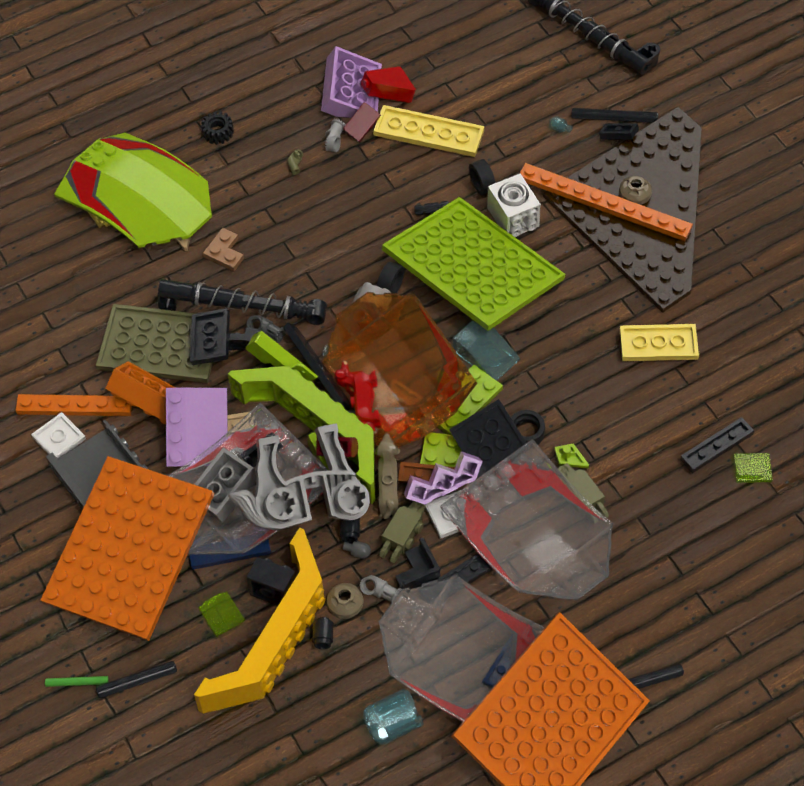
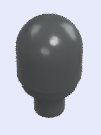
[343,541,371,559]

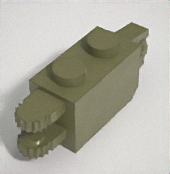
[557,463,609,524]
[379,501,426,563]

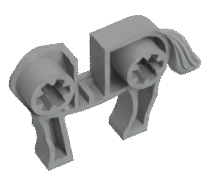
[228,423,370,530]

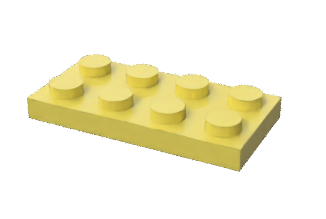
[620,324,699,361]

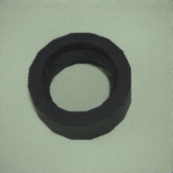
[468,159,496,195]
[377,262,404,299]
[511,410,545,448]

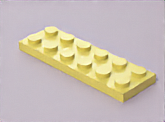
[373,105,484,157]

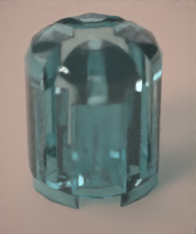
[363,688,424,745]

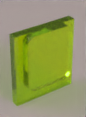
[734,453,773,483]
[198,591,245,637]

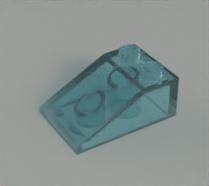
[453,320,520,381]

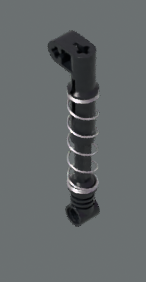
[528,0,660,75]
[158,279,327,325]

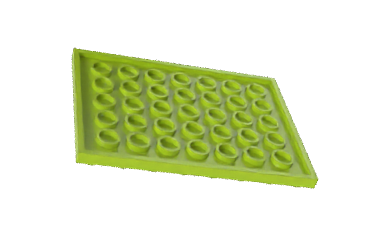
[382,197,565,331]

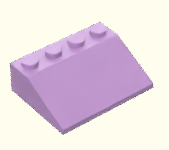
[321,46,382,118]
[166,388,228,467]

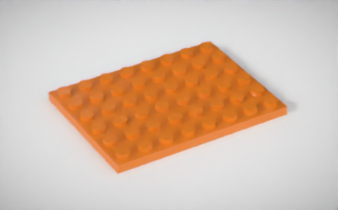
[40,456,215,641]
[451,612,650,786]

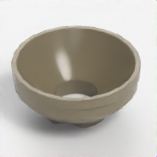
[619,176,652,205]
[327,583,364,619]

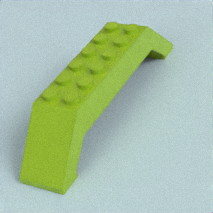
[228,366,375,504]

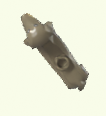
[374,434,400,519]

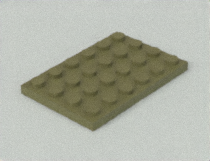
[96,304,213,383]

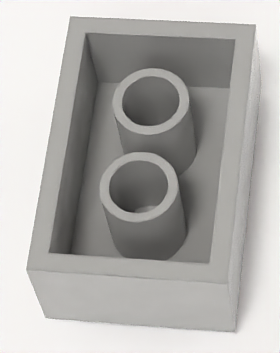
[194,447,256,523]

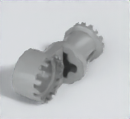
[325,119,346,152]
[360,575,403,606]

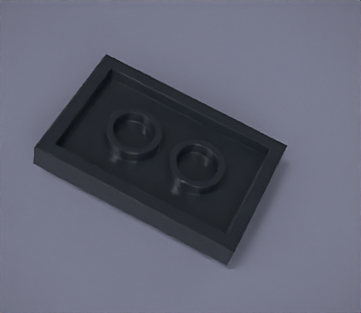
[190,308,230,365]

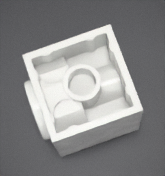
[487,173,541,237]

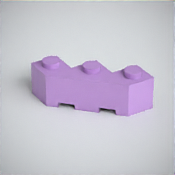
[404,451,483,505]

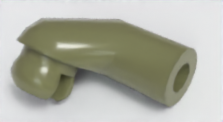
[287,149,303,175]

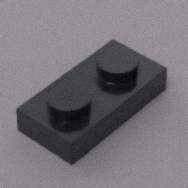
[599,123,639,140]

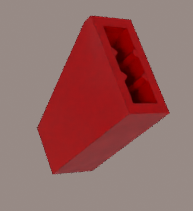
[361,66,416,103]

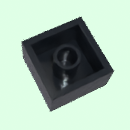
[247,557,295,606]

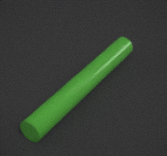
[45,676,109,687]

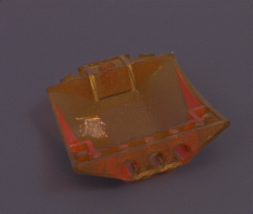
[322,292,477,448]

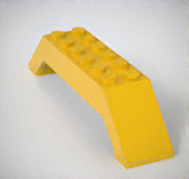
[194,528,325,714]

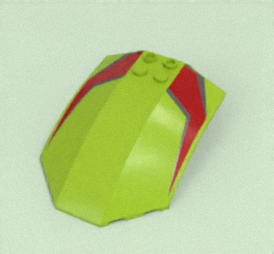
[54,133,212,248]

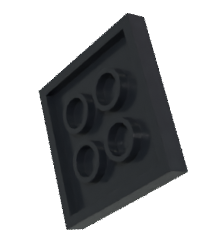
[449,399,530,480]

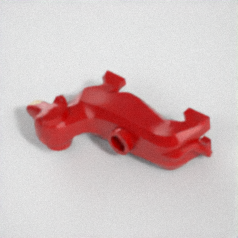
[335,361,381,431]

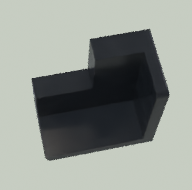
[395,537,440,596]

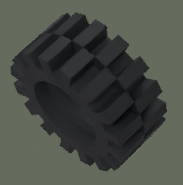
[201,111,234,145]

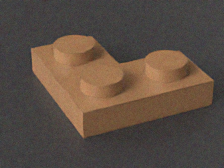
[203,228,244,271]

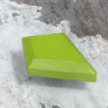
[554,443,589,468]

